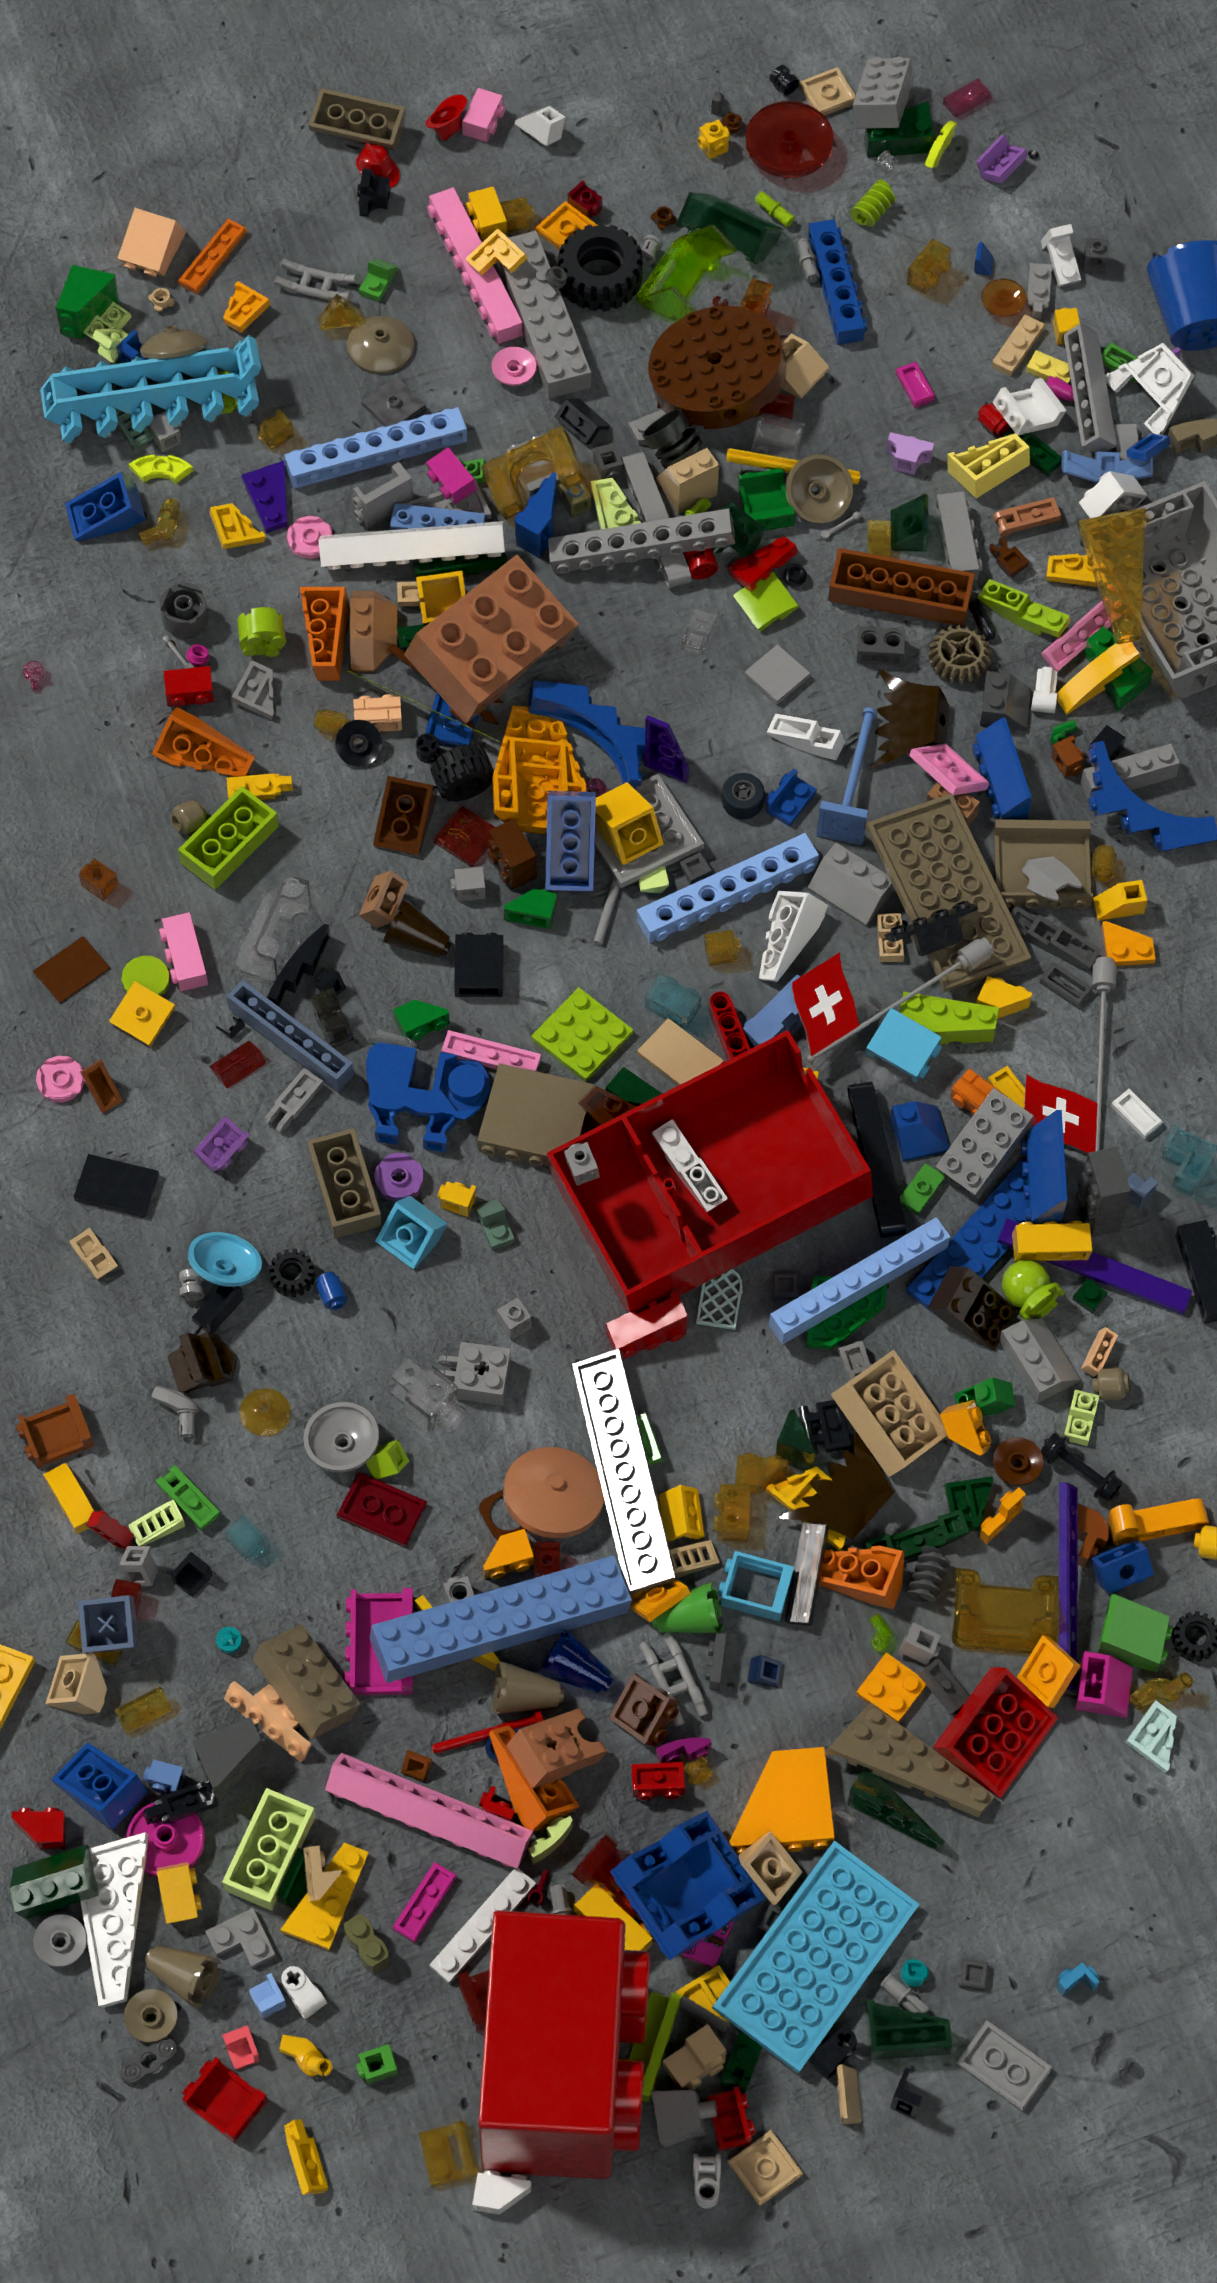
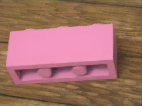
[159,912,208,992]

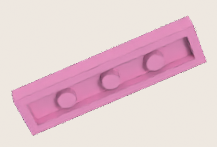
[1041,598,1121,671]
[441,1030,541,1071]

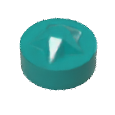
[216,1627,242,1654]
[900,1959,928,1987]

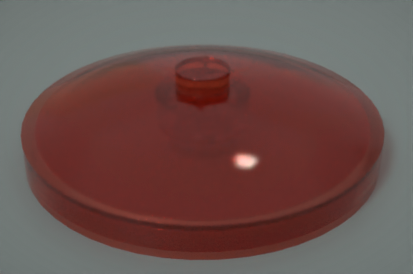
[745,101,833,178]

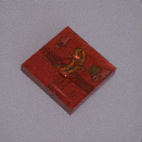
[434,806,495,867]

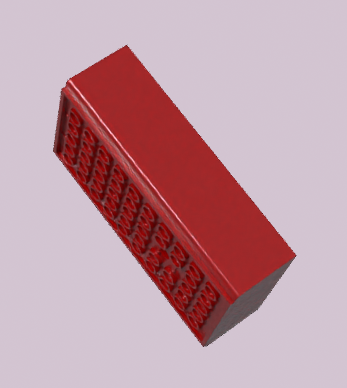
[547,1030,873,1314]

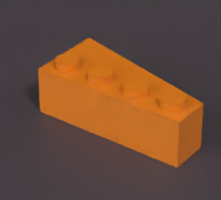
[300,587,350,681]

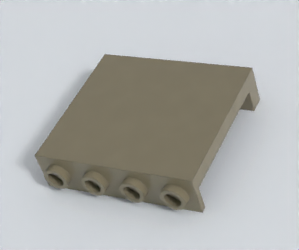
[994,819,1093,909]
[477,1063,594,1167]

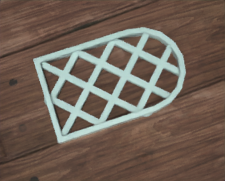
[696,1269,743,1330]

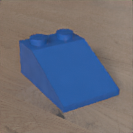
[65,472,146,541]
[51,1742,148,1830]

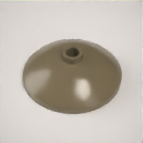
[347,316,414,374]
[140,326,208,359]
[785,454,853,524]

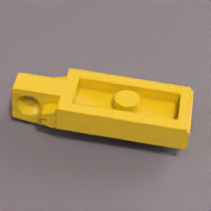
[227,773,293,800]
[284,2119,329,2195]

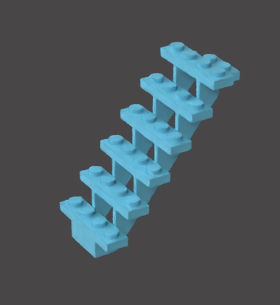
[40,335,261,443]

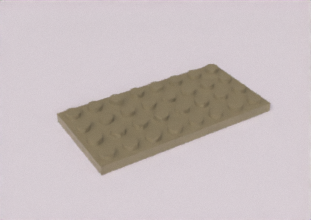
[865,793,1032,992]

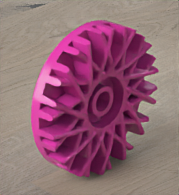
[126,1802,206,1879]

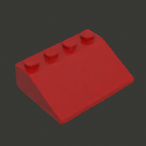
[932,1667,1059,1798]

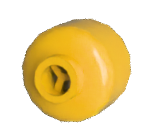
[1194,1525,1217,1560]

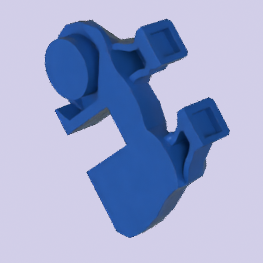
[366,1042,490,1152]

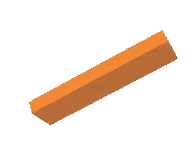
[178,218,247,295]

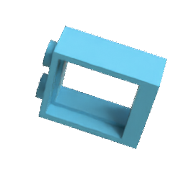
[717,1551,794,1622]

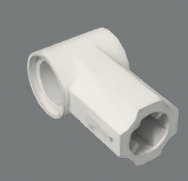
[1031,667,1058,714]

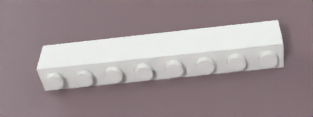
[318,521,506,570]

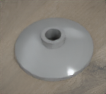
[33,1914,87,1967]

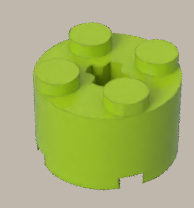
[237,607,286,657]

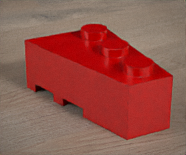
[606,1290,687,1358]

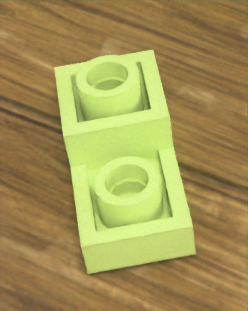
[83,302,132,344]
[1064,1389,1099,1446]
[528,1816,573,1865]

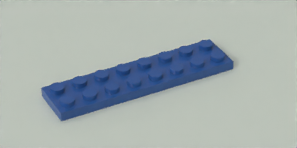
[906,1157,1068,1318]

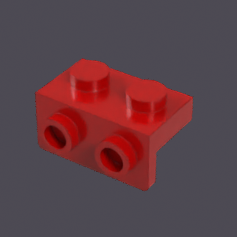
[631,1762,685,1800]
[706,2086,755,2151]

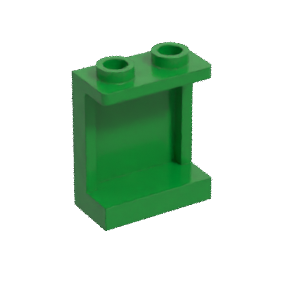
[738,468,795,534]

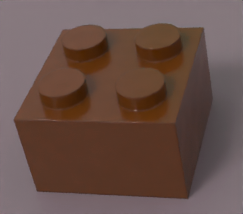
[487,819,537,890]

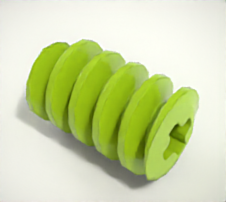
[850,179,896,227]

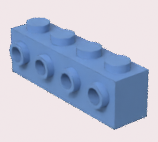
[390,503,485,530]

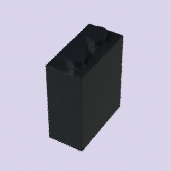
[454,932,504,997]

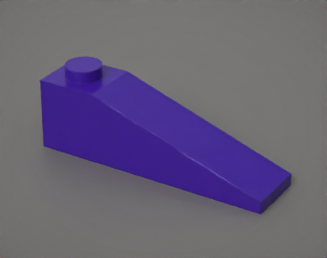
[644,715,689,784]

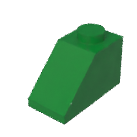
[504,889,557,929]

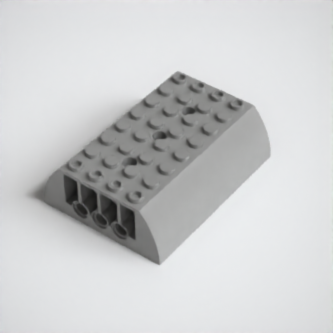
[1082,481,1217,698]

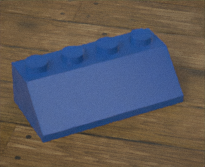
[972,717,1032,820]

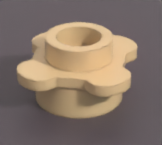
[148,288,175,312]

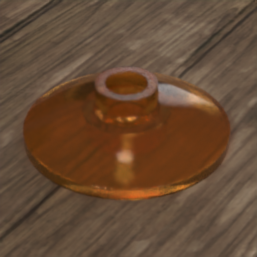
[981,278,1026,317]

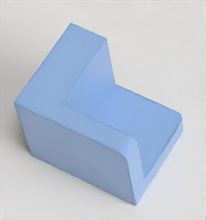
[249,1973,287,2019]

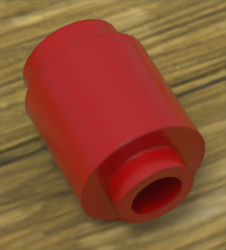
[978,403,1010,436]

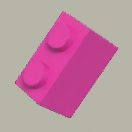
[426,447,477,505]

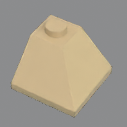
[45,1653,107,1714]

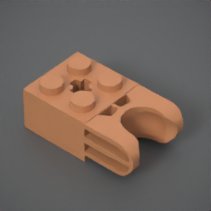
[506,1708,608,1789]

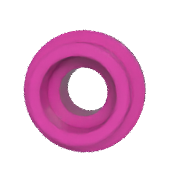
[186,644,209,666]

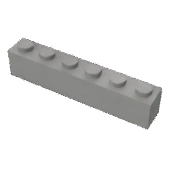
[1063,324,1117,454]

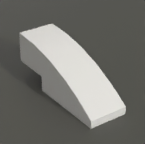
[767,713,845,760]

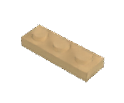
[991,314,1044,377]

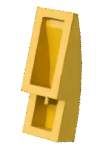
[43,1463,94,1535]

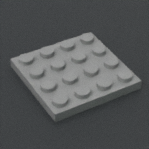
[594,774,704,888]

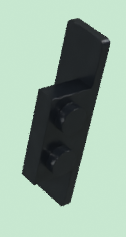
[884,901,979,956]

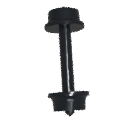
[1041,1432,1123,1502]

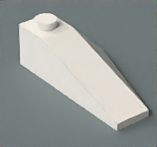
[759,891,828,982]

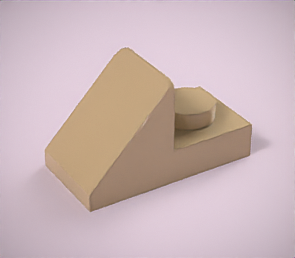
[303,1846,342,1901]

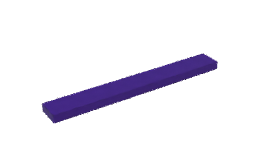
[997,1218,1192,1315]
[1059,1482,1078,1690]

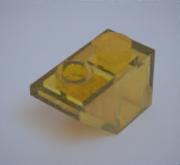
[734,1453,788,1495]

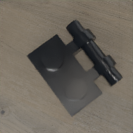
[798,1400,851,1456]

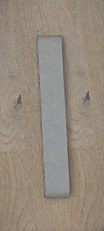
[621,452,691,588]

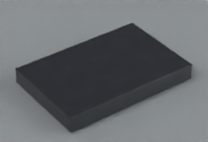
[74,1154,159,1218]

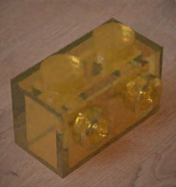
[907,238,952,294]
[713,1484,751,1542]

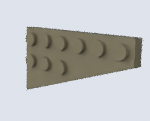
[825,1702,995,1817]

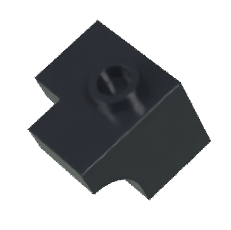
[357,168,391,217]

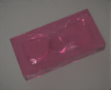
[943,78,991,118]

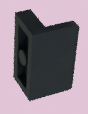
[555,399,610,445]
[192,1286,244,1333]
[890,2067,922,2119]

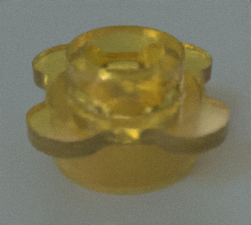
[684,1756,712,1785]

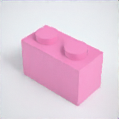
[462,88,505,142]

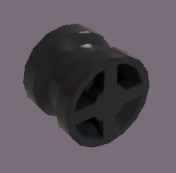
[416,733,440,763]

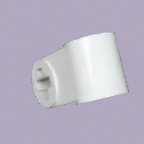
[281,1966,327,2020]
[693,2154,721,2209]

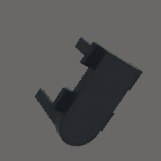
[216,1016,245,1038]

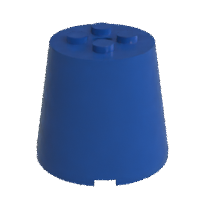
[1147,240,1217,351]

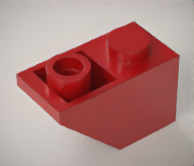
[11,1808,67,1849]

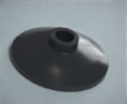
[335,720,382,767]

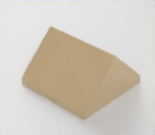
[738,1831,802,1905]

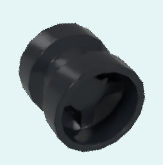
[769,65,800,96]

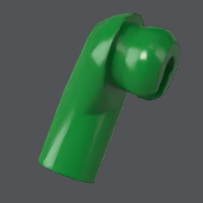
[1050,719,1077,745]

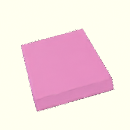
[909,743,989,796]

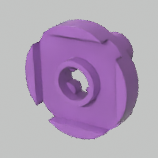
[374,1153,424,1202]

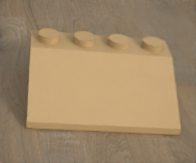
[831,1350,947,1477]

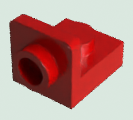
[479,1786,515,1822]

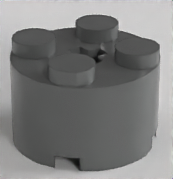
[160,583,209,638]

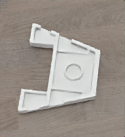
[1105,343,1195,435]

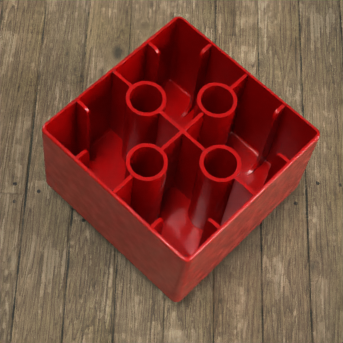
[479,1911,650,2179]

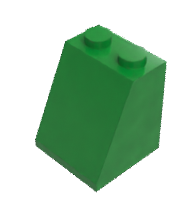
[56,265,119,339]

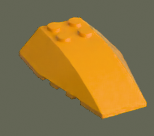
[492,706,587,834]

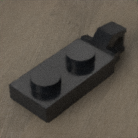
[144,1780,219,1825]

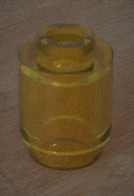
[314,709,350,735]
[1092,845,1117,882]

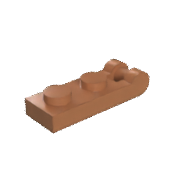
[993,497,1061,537]

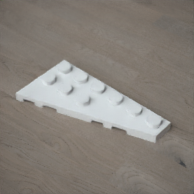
[81,1832,149,2008]

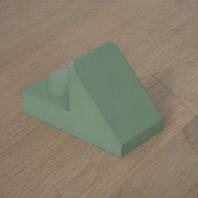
[474,1199,515,1250]

